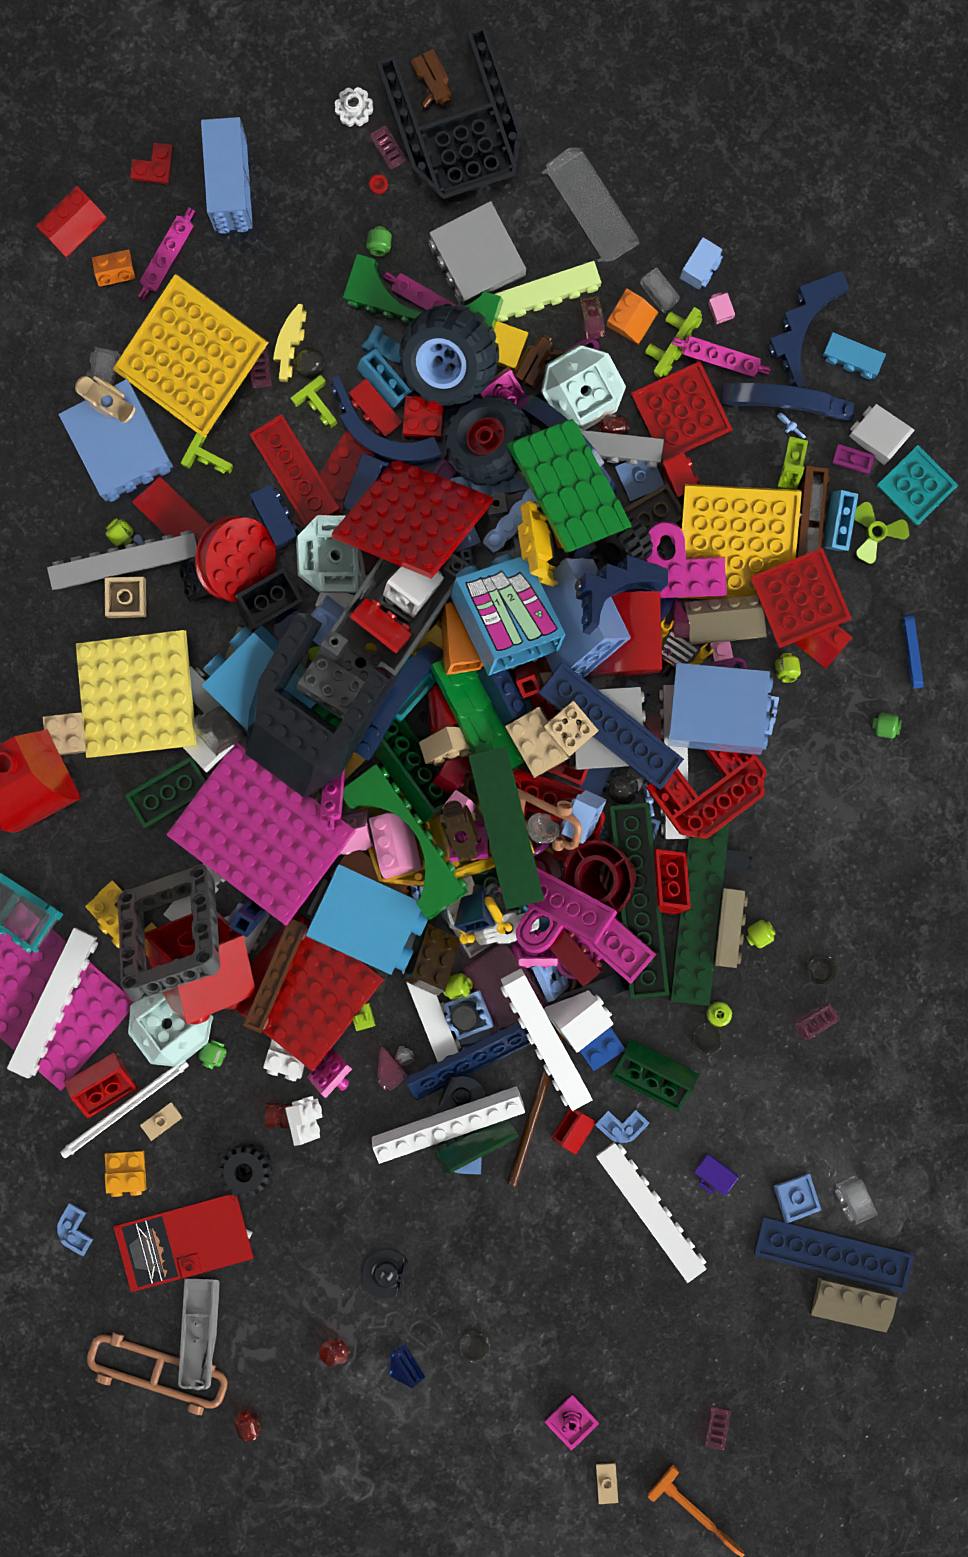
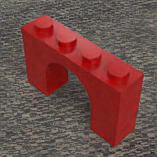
[515,661,563,738]

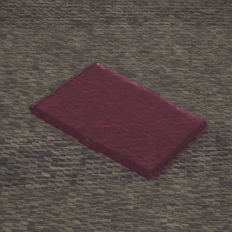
[459,943,549,1035]

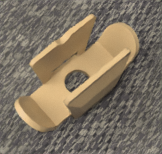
[75,376,136,423]

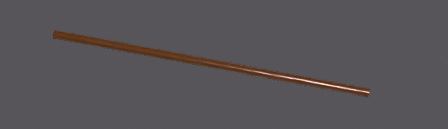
[507,865,613,1186]

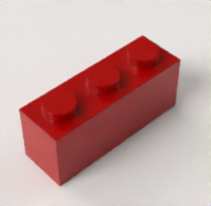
[349,379,403,439]

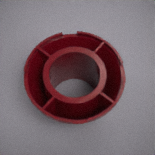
[561,840,636,913]

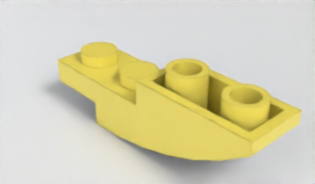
[273,304,306,383]

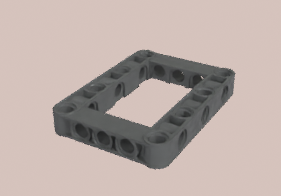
[118,864,221,1001]

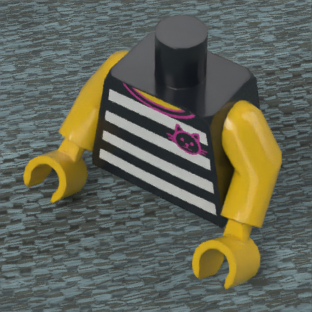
[660,617,714,677]

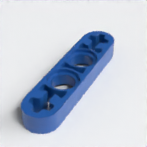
[902,614,923,689]

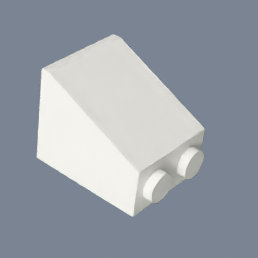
[850,404,914,465]
[383,567,444,618]
[183,714,234,774]
[544,990,613,1052]

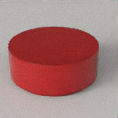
[369,174,388,195]

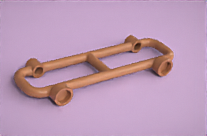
[461,770,582,851]
[87,1332,228,1415]

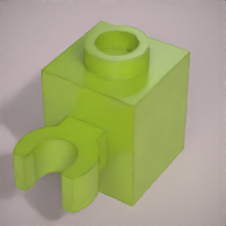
[353,1003,376,1031]

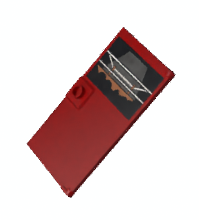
[114,1193,254,1292]

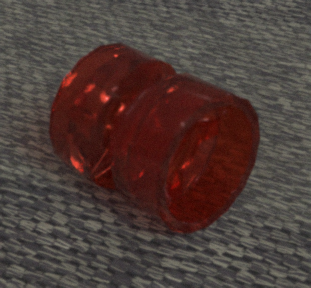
[265,1102,293,1129]

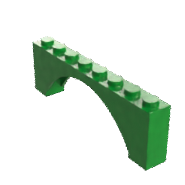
[343,254,504,329]
[343,764,468,920]

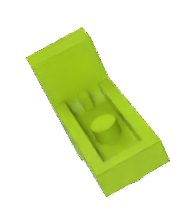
[291,375,338,428]
[181,433,233,474]
[778,436,808,490]

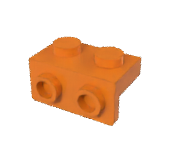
[92,250,135,286]

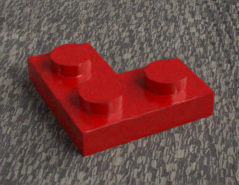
[130,143,173,184]

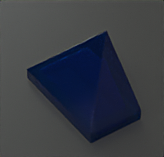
[390,1345,426,1388]

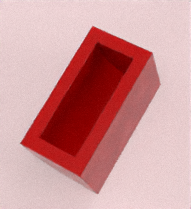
[551,1108,596,1154]

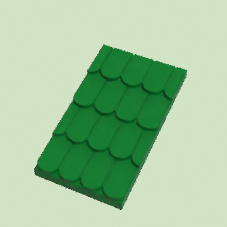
[506,419,632,553]
[431,659,531,769]

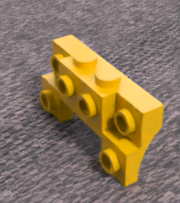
[517,501,558,587]
[85,880,157,955]

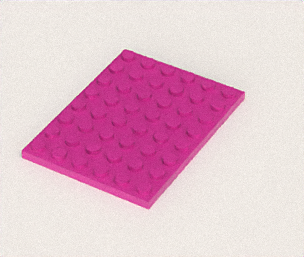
[167,742,356,926]
[0,903,136,1091]

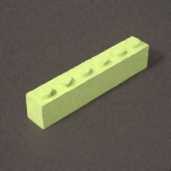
[495,261,601,323]

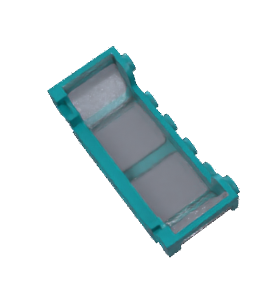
[0,872,63,953]

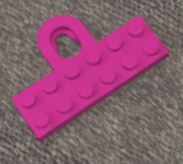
[621,521,727,598]
[498,867,617,953]
[556,917,657,984]

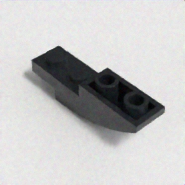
[553,973,630,1004]

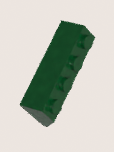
[610,1039,699,1112]
[433,1119,519,1173]

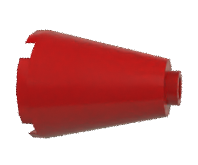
[427,686,459,736]

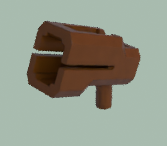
[410,49,451,109]
[513,335,565,390]

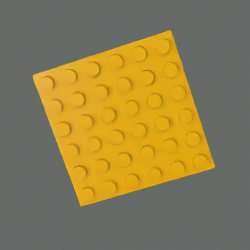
[113,274,269,437]
[677,484,802,600]

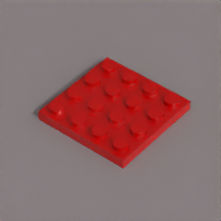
[631,361,733,462]
[751,548,852,649]

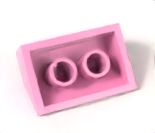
[339,809,374,855]
[369,813,422,879]

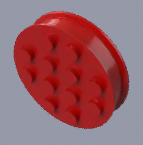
[195,515,276,602]

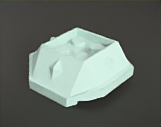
[541,345,626,431]
[296,515,363,593]
[128,992,213,1067]

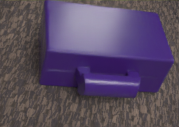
[694,1153,739,1196]

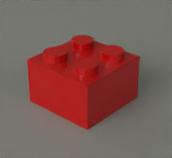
[403,396,445,441]
[660,453,700,501]

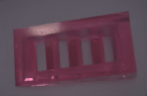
[370,125,407,170]
[251,348,272,388]
[674,599,690,638]
[796,1004,840,1041]
[704,1407,731,1451]

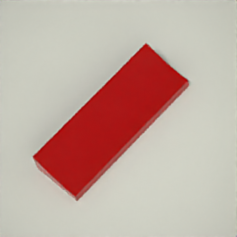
[132,476,210,559]

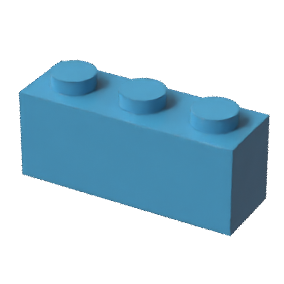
[822,332,886,379]
[356,349,412,411]
[821,490,858,551]

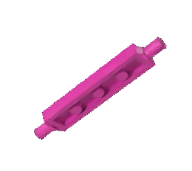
[138,207,195,300]
[383,271,456,310]
[672,335,771,377]
[320,767,346,831]

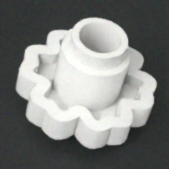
[335,87,373,127]

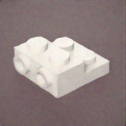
[264,1040,305,1081]
[285,1096,322,1146]

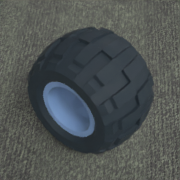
[399,303,499,406]

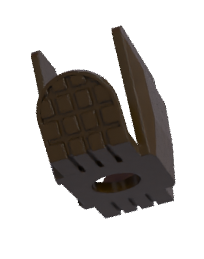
[443,800,479,862]

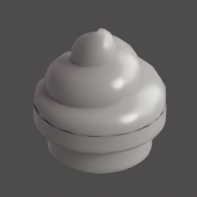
[395,1046,414,1066]

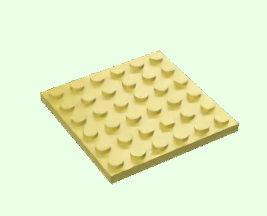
[76,630,197,758]

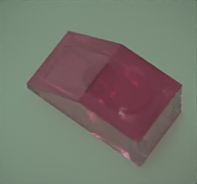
[580,296,605,339]
[378,1046,408,1091]

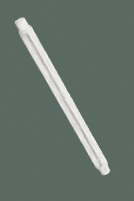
[60,1061,189,1158]

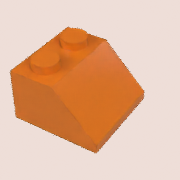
[606,289,658,345]

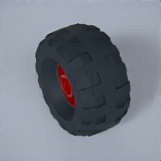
[444,396,533,486]

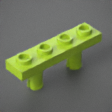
[645,307,702,379]

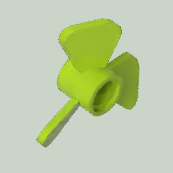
[854,502,909,564]

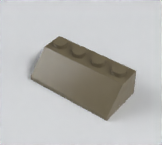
[685,595,766,645]
[714,888,748,968]
[811,1277,898,1332]

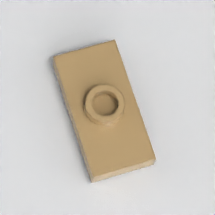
[140,1102,183,1141]
[596,1462,618,1504]

